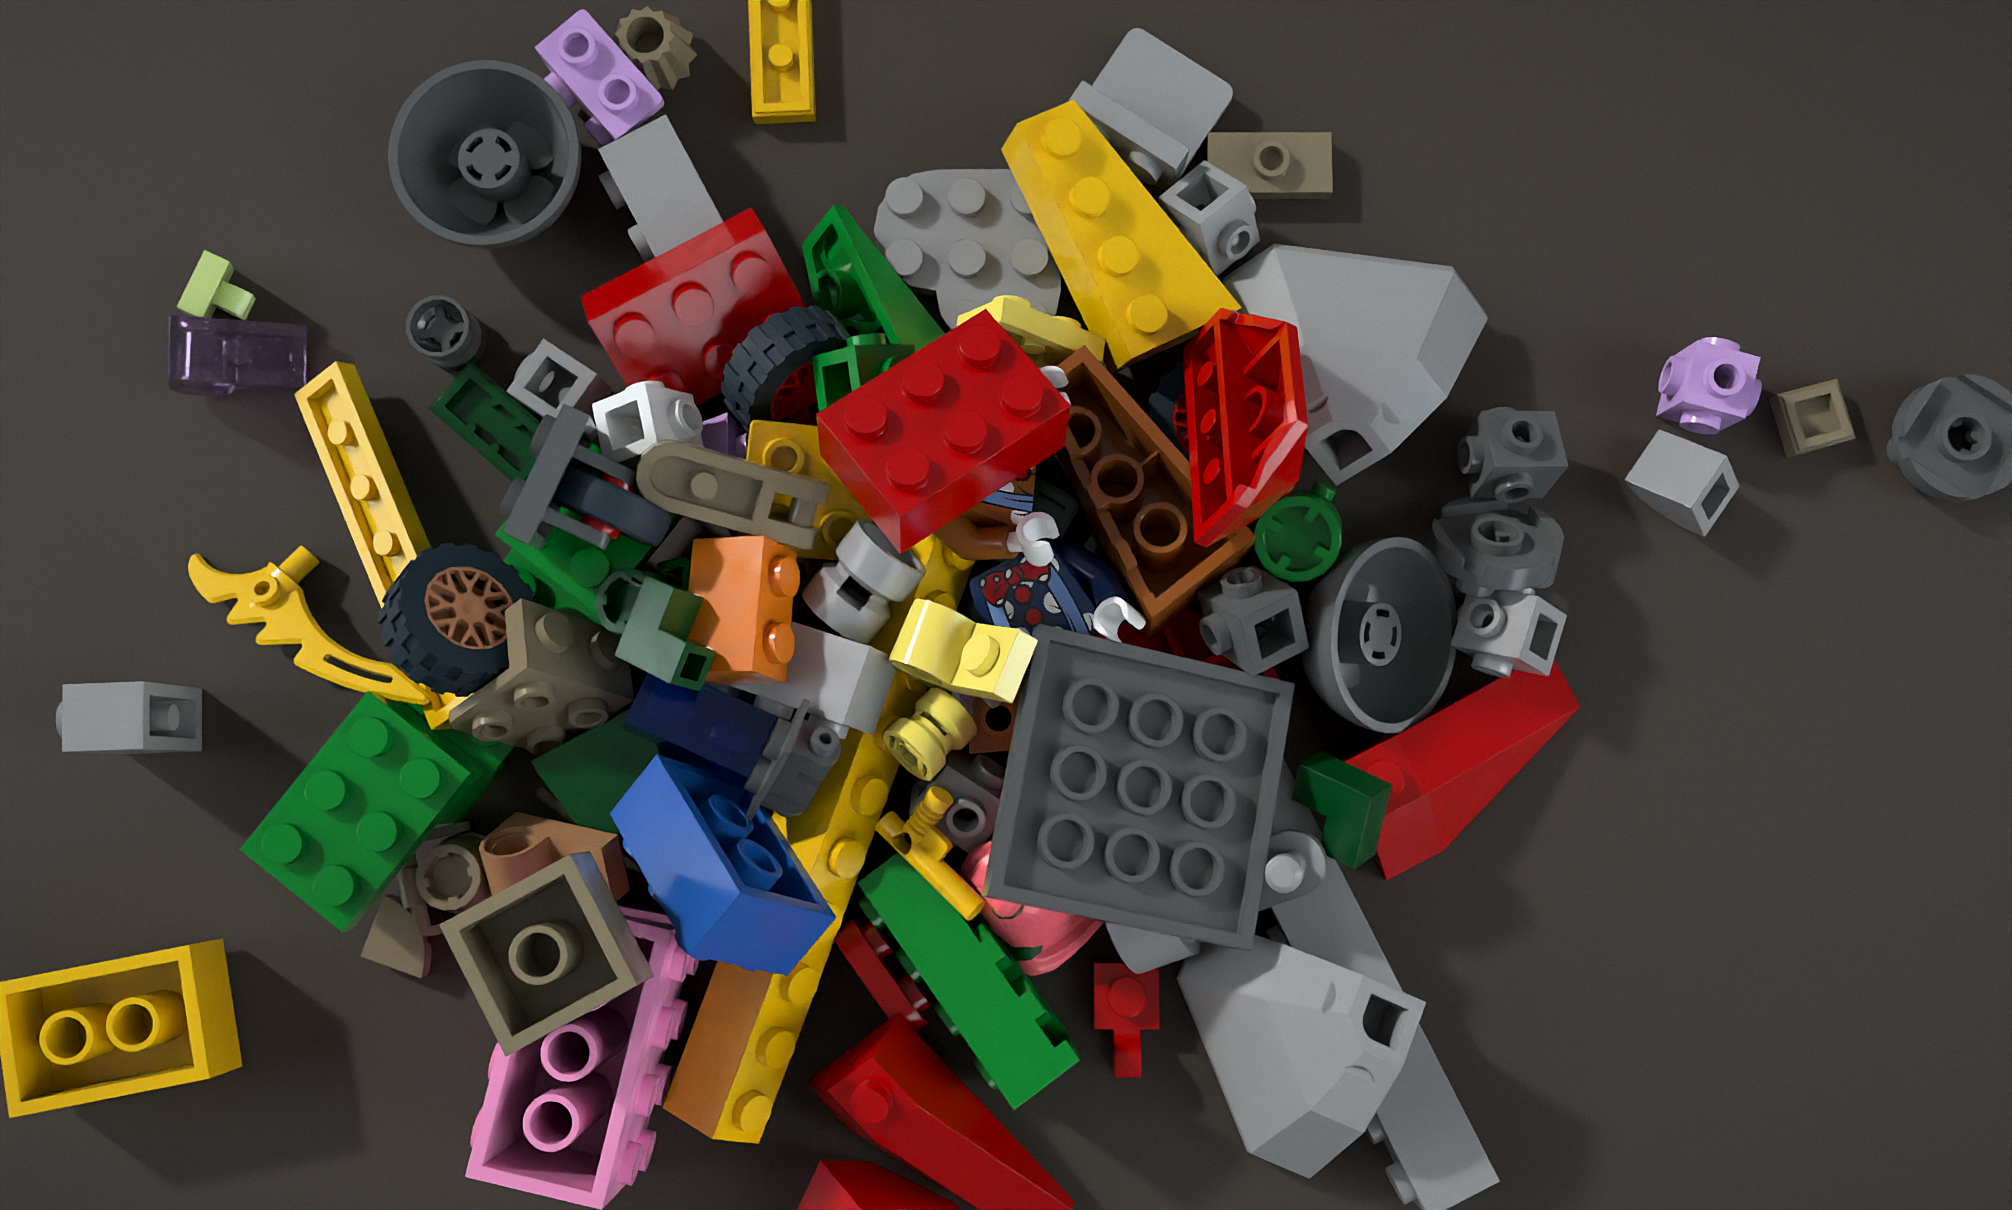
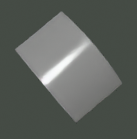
[1624,429,1739,537]

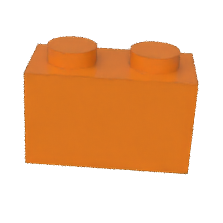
[688,535,800,685]

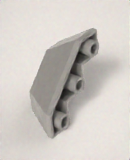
[1222,244,1488,486]
[1177,935,1426,1179]

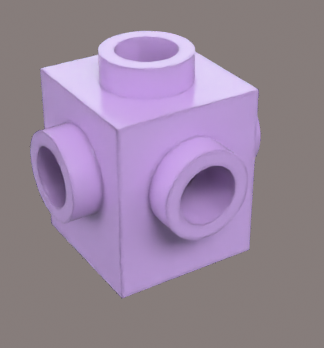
[1656,337,1762,434]

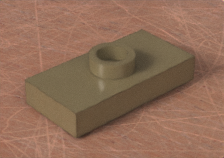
[1205,132,1333,199]

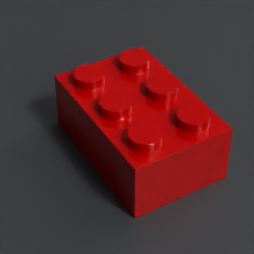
[581,208,806,406]
[816,309,1071,554]

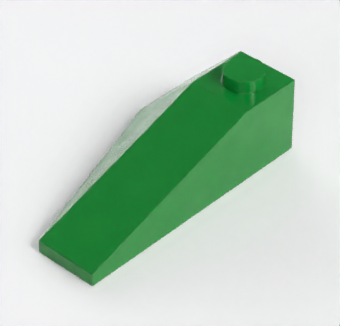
[802,205,945,352]

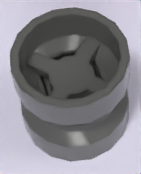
[406,295,487,371]

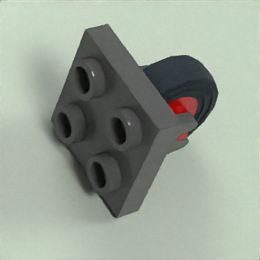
[498,404,672,551]

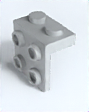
[1068,28,1233,191]

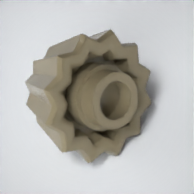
[613,6,697,91]

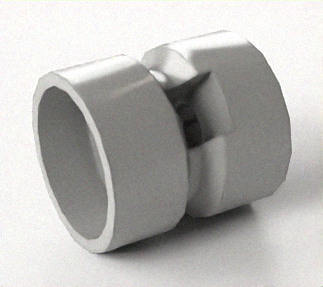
[802,519,926,645]

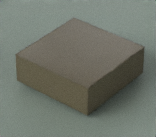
[1769,379,1856,458]

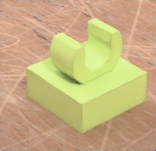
[177,250,256,325]

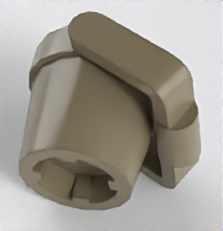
[396,821,491,937]

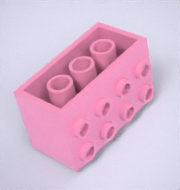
[465,900,700,1210]

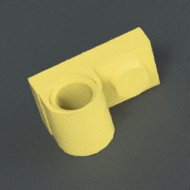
[888,598,1038,703]

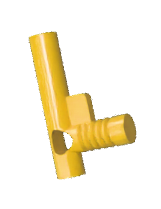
[875,785,986,921]

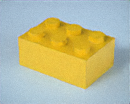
[0,938,243,1118]

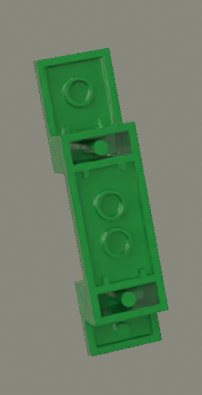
[239,444,683,933]

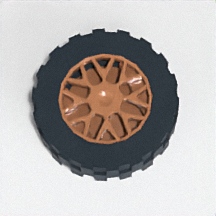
[378,543,534,697]

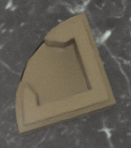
[360,894,432,978]

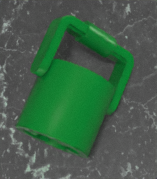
[1254,477,1343,582]

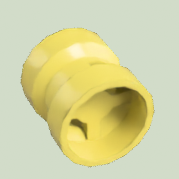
[884,688,977,781]

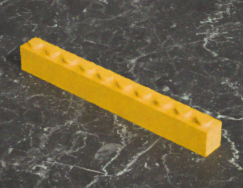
[662,534,976,1144]

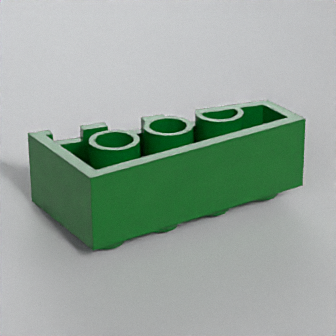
[857,843,1080,1110]

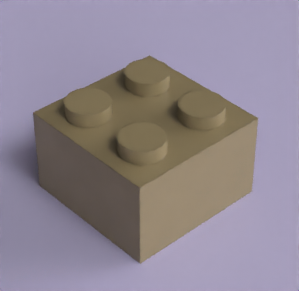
[439,851,654,1057]

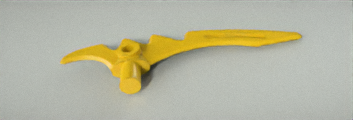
[188,545,431,705]

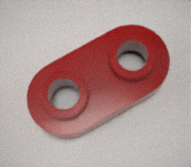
[834,917,932,1032]

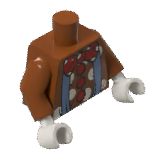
[932,366,1071,567]

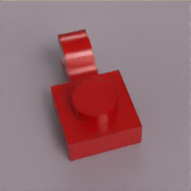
[1093,962,1159,1078]

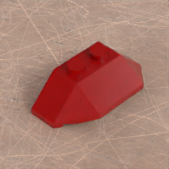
[1183,308,1308,547]

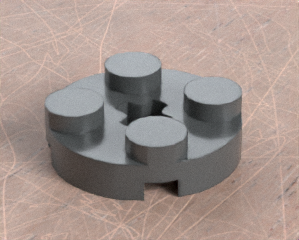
[1887,374,2012,503]
[1429,496,1564,597]

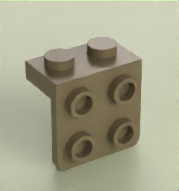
[449,598,634,756]

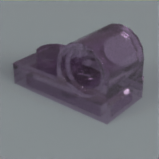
[168,315,307,396]

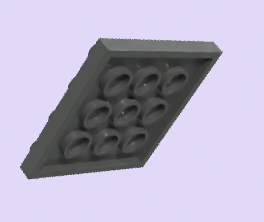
[982,623,1295,951]

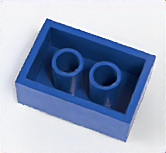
[610,754,836,976]

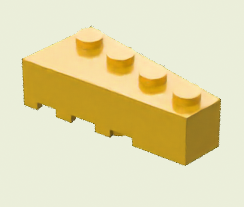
[1001,99,1242,375]

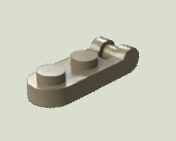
[636,439,831,549]

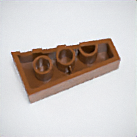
[1055,345,1256,640]

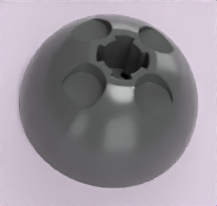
[388,60,581,249]
[1299,537,1458,733]

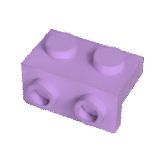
[535,9,664,147]

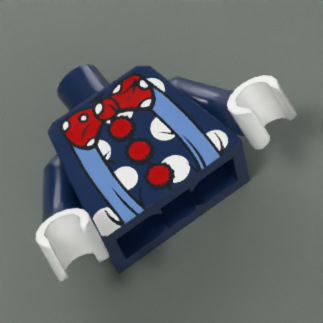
[951,539,1146,715]

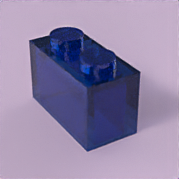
[623,673,777,784]

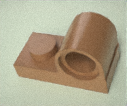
[479,812,630,902]

